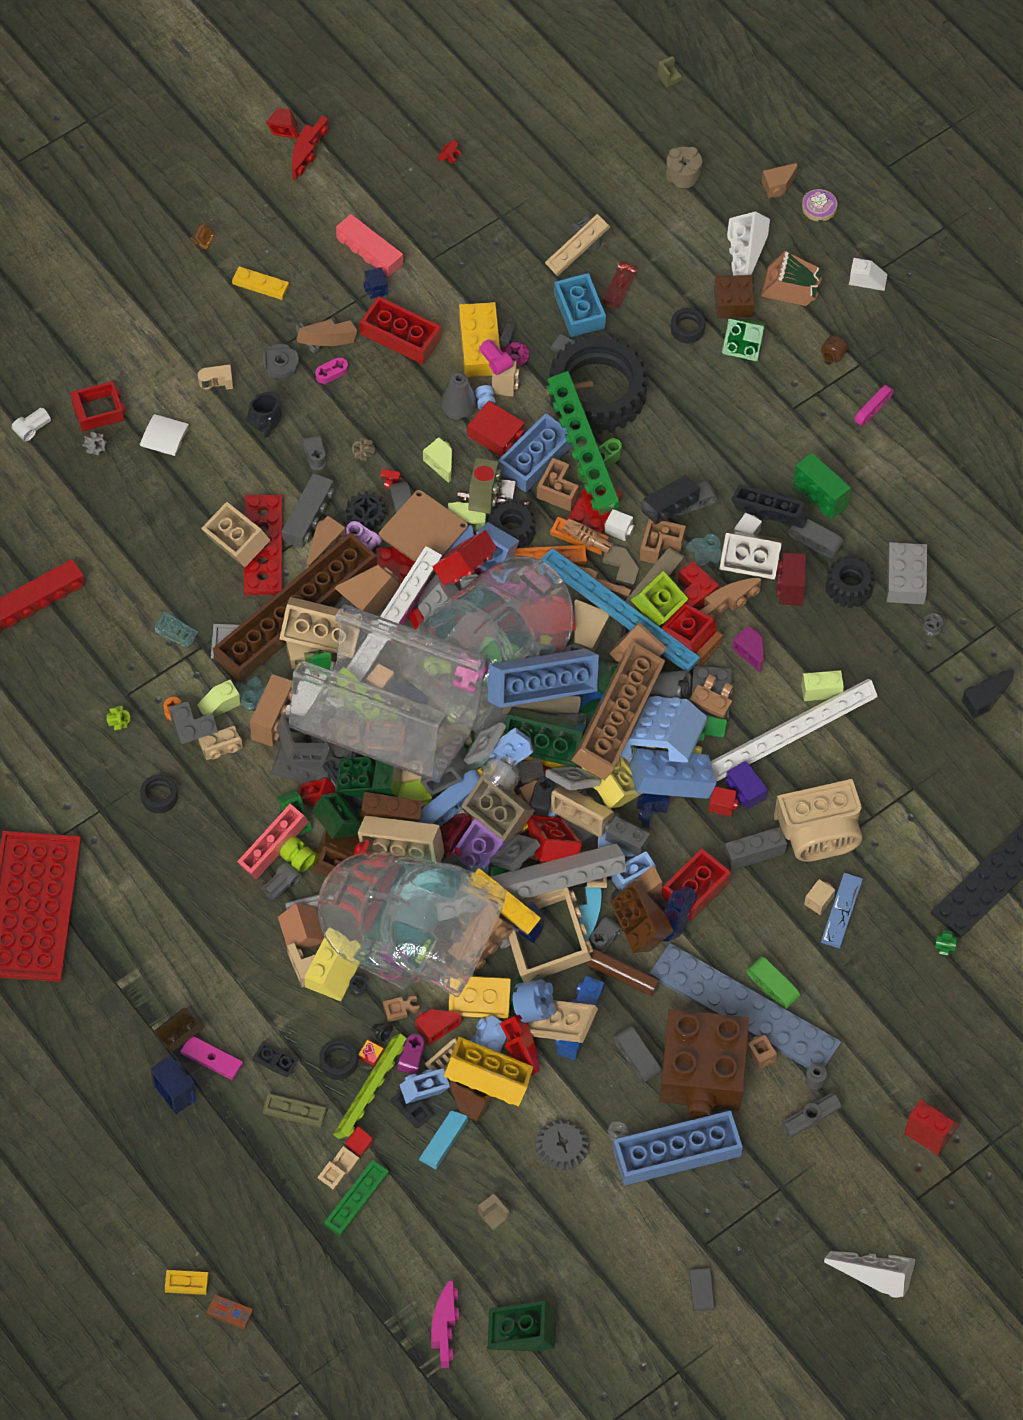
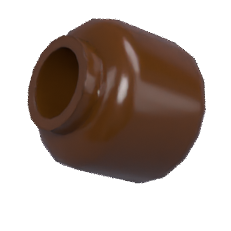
[821,336,848,363]

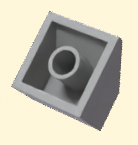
[418,574,463,622]

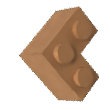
[537,458,579,512]
[640,519,686,564]

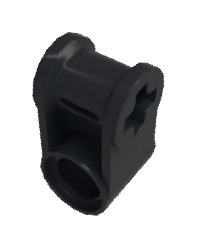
[529,776,554,816]

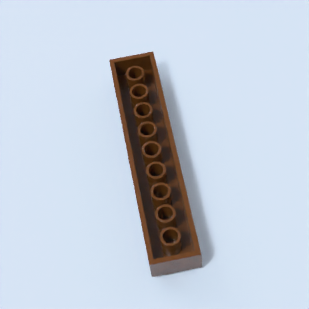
[213,533,377,683]

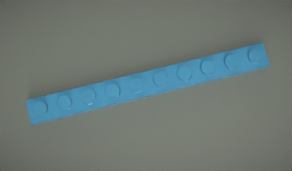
[540,548,700,671]

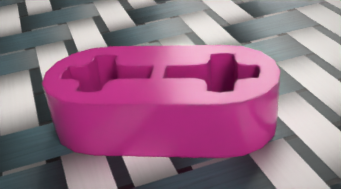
[315,358,348,384]

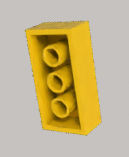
[459,302,500,377]
[444,1037,533,1106]

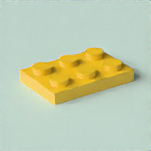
[449,975,511,1019]

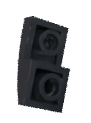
[252,1041,299,1077]

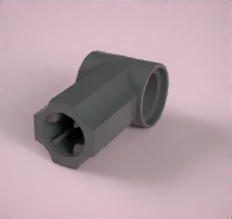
[262,862,302,900]

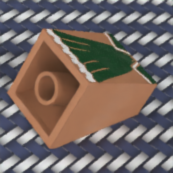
[761,251,822,306]

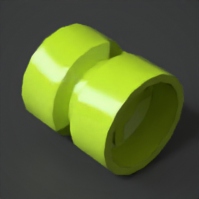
[279,836,316,873]

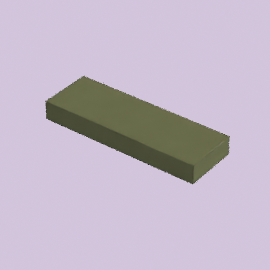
[263,1093,327,1128]

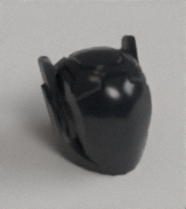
[246,392,282,437]

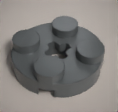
[262,344,299,378]

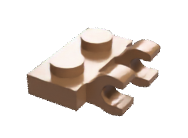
[689,674,733,718]

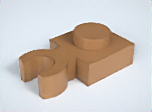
[383,996,420,1022]

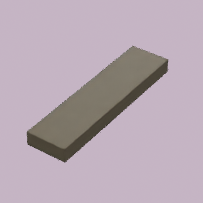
[501,696,581,714]

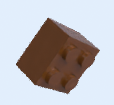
[714,275,754,318]

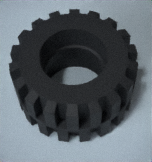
[489,500,535,548]
[826,556,875,608]

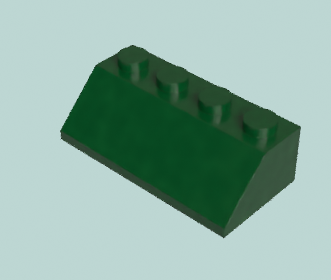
[503,707,587,768]

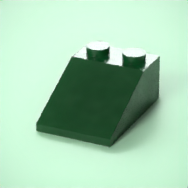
[487,1300,556,1351]

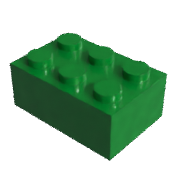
[793,453,851,520]

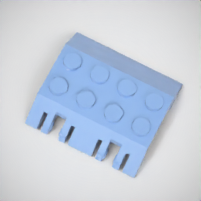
[620,696,707,762]

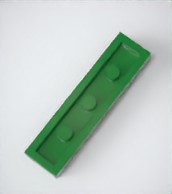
[324,1160,389,1237]

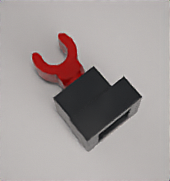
[442,847,469,881]

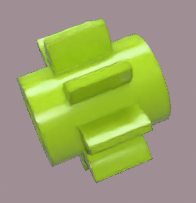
[107,706,130,730]

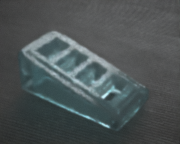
[155,612,198,648]

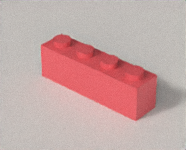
[336,214,403,278]
[237,804,309,880]

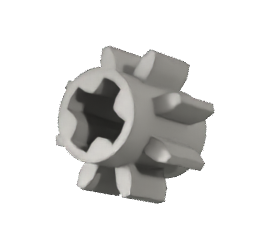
[83,432,107,455]

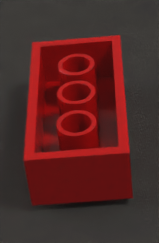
[360,296,441,365]

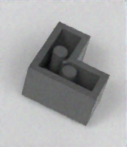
[167,701,218,744]

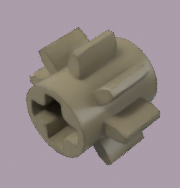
[352,437,375,461]

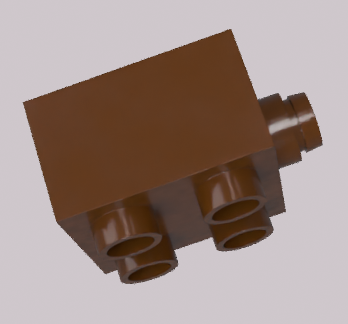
[659,1009,749,1119]

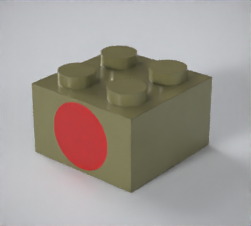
[468,458,501,514]

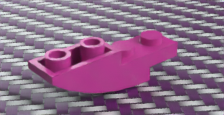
[431,1281,459,1368]

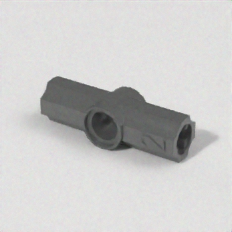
[781,1093,841,1138]

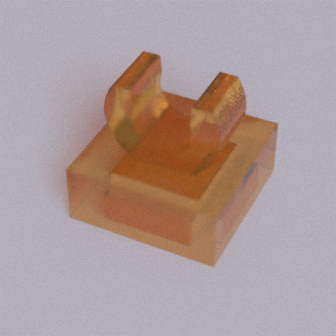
[190,223,214,249]

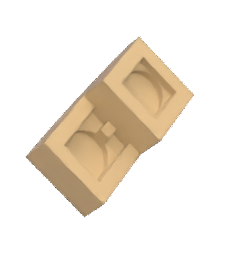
[317,1146,360,1190]

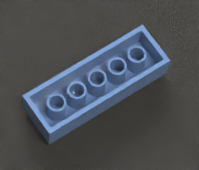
[488,649,599,708]
[613,1111,743,1186]

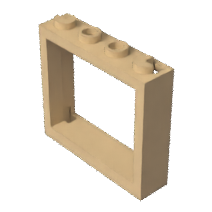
[501,887,593,982]

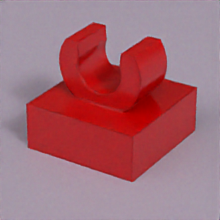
[437,139,461,163]
[380,469,402,490]

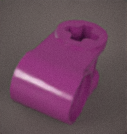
[397,1034,424,1074]

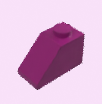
[732,626,764,672]

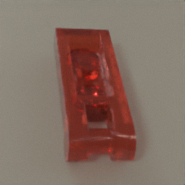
[602,261,638,309]

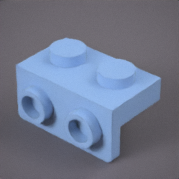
[489,728,533,773]
[470,1015,506,1053]

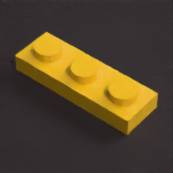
[232,266,289,300]

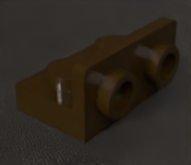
[154,1007,205,1052]

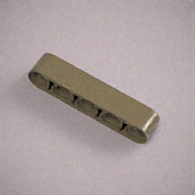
[625,547,686,615]

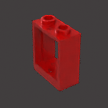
[70,381,126,432]

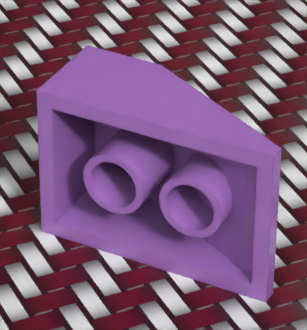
[451,818,507,881]

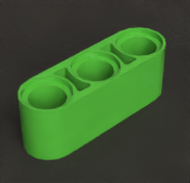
[577,438,622,483]
[746,957,800,1009]

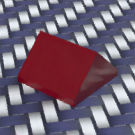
[440,814,471,857]

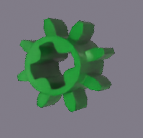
[935,930,957,956]

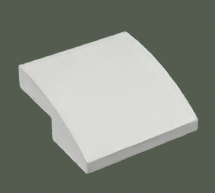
[140,414,189,456]

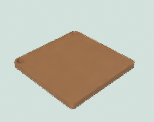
[379,490,468,562]

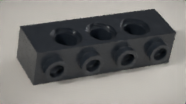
[731,484,810,529]

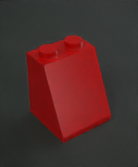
[904,1100,960,1155]

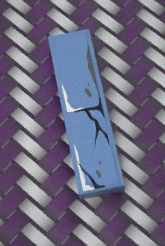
[821,873,863,949]

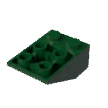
[335,755,403,798]
[312,793,364,839]

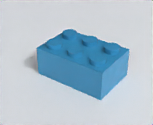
[554,273,606,337]

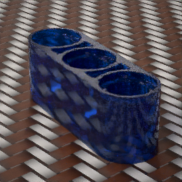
[663,886,695,942]

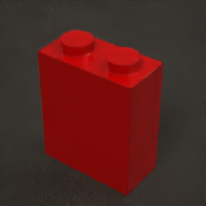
[467,401,525,457]

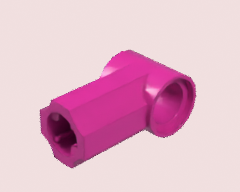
[479,339,513,375]

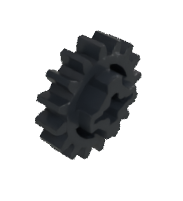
[346,491,386,529]

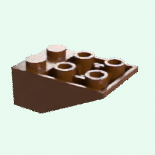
[311,829,360,883]
[610,881,674,953]

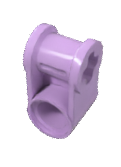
[346,521,382,551]

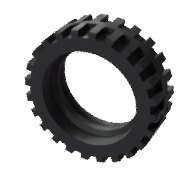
[549,334,648,434]

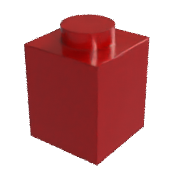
[709,787,739,816]

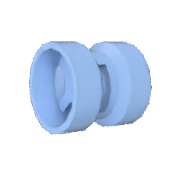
[475,385,496,410]

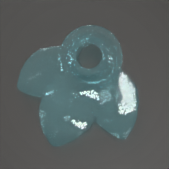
[686,534,722,566]
[235,676,266,710]

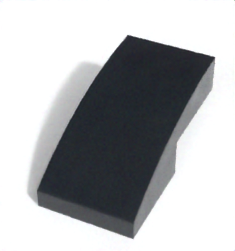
[390,1091,433,1129]

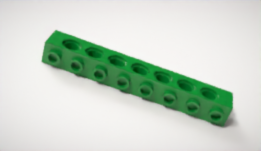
[546,371,621,515]

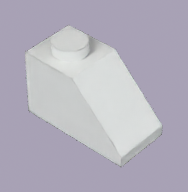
[849,258,887,291]

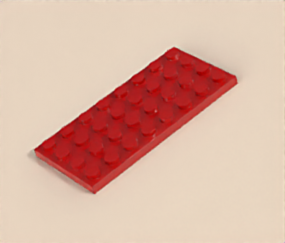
[0,831,81,982]

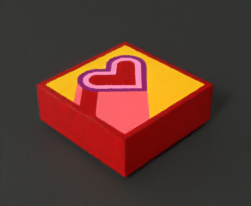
[357,1039,385,1066]

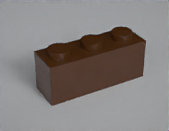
[361,792,423,822]

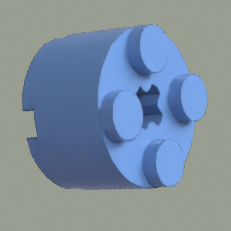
[513,980,556,1023]

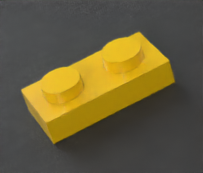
[165,1270,208,1295]

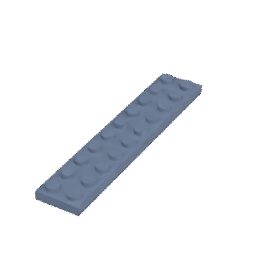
[649,943,841,1068]

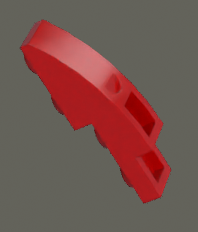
[292,116,329,181]

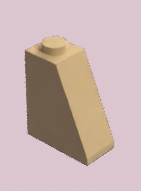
[574,599,610,652]

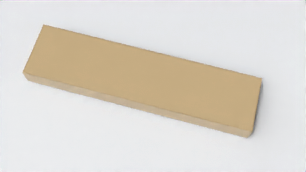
[545,214,610,276]

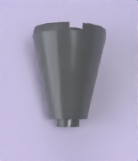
[441,373,477,420]
[649,670,691,700]

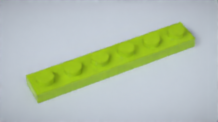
[333,1034,407,1139]

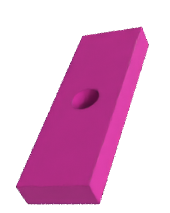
[180,1036,243,1081]

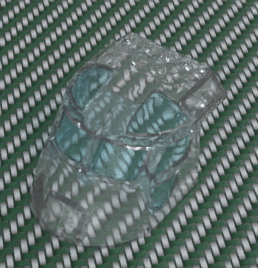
[398,556,573,731]
[318,851,507,997]

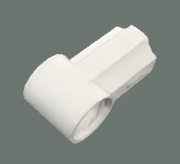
[12,408,51,442]

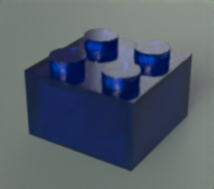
[150,1056,196,1114]

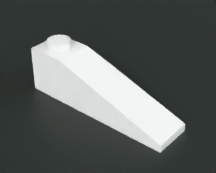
[727,212,770,276]
[824,1251,915,1298]

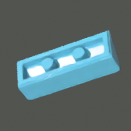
[419,1111,468,1170]

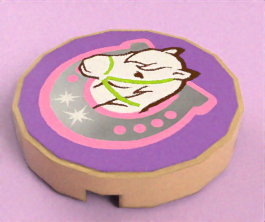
[802,189,837,221]

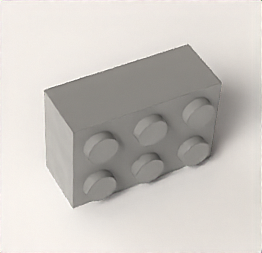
[887,542,927,604]

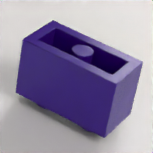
[725,761,768,809]

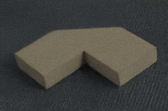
[602,545,639,587]

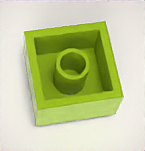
[630,571,688,626]

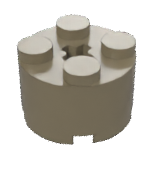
[666,147,702,188]

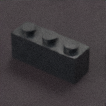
[642,475,700,525]

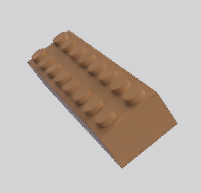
[571,641,665,780]

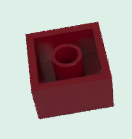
[776,553,806,606]

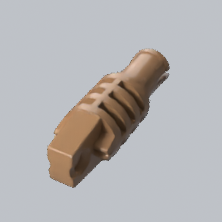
[563,519,613,554]

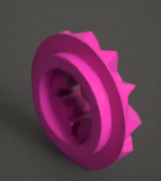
[501,341,529,366]

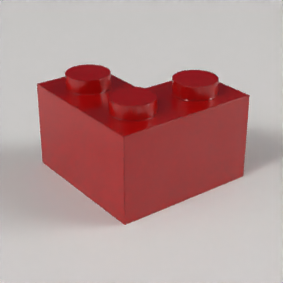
[678,561,719,611]

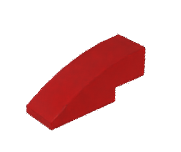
[499,1015,540,1076]

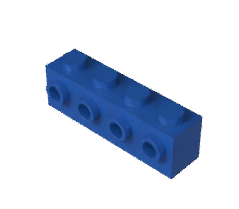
[555,976,604,1061]

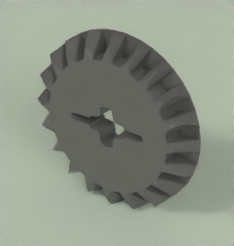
[536,1119,589,1170]

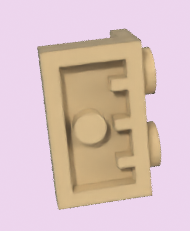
[198,726,243,760]

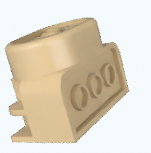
[774,779,863,862]

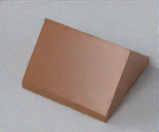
[278,903,325,949]

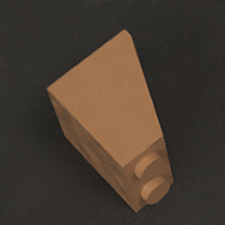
[335,565,400,620]

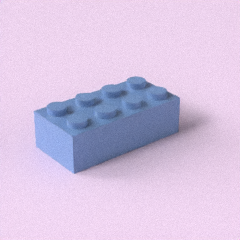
[498,413,573,493]
[629,748,716,799]

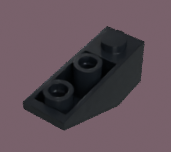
[962,669,1015,719]

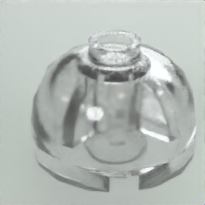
[480,755,520,792]

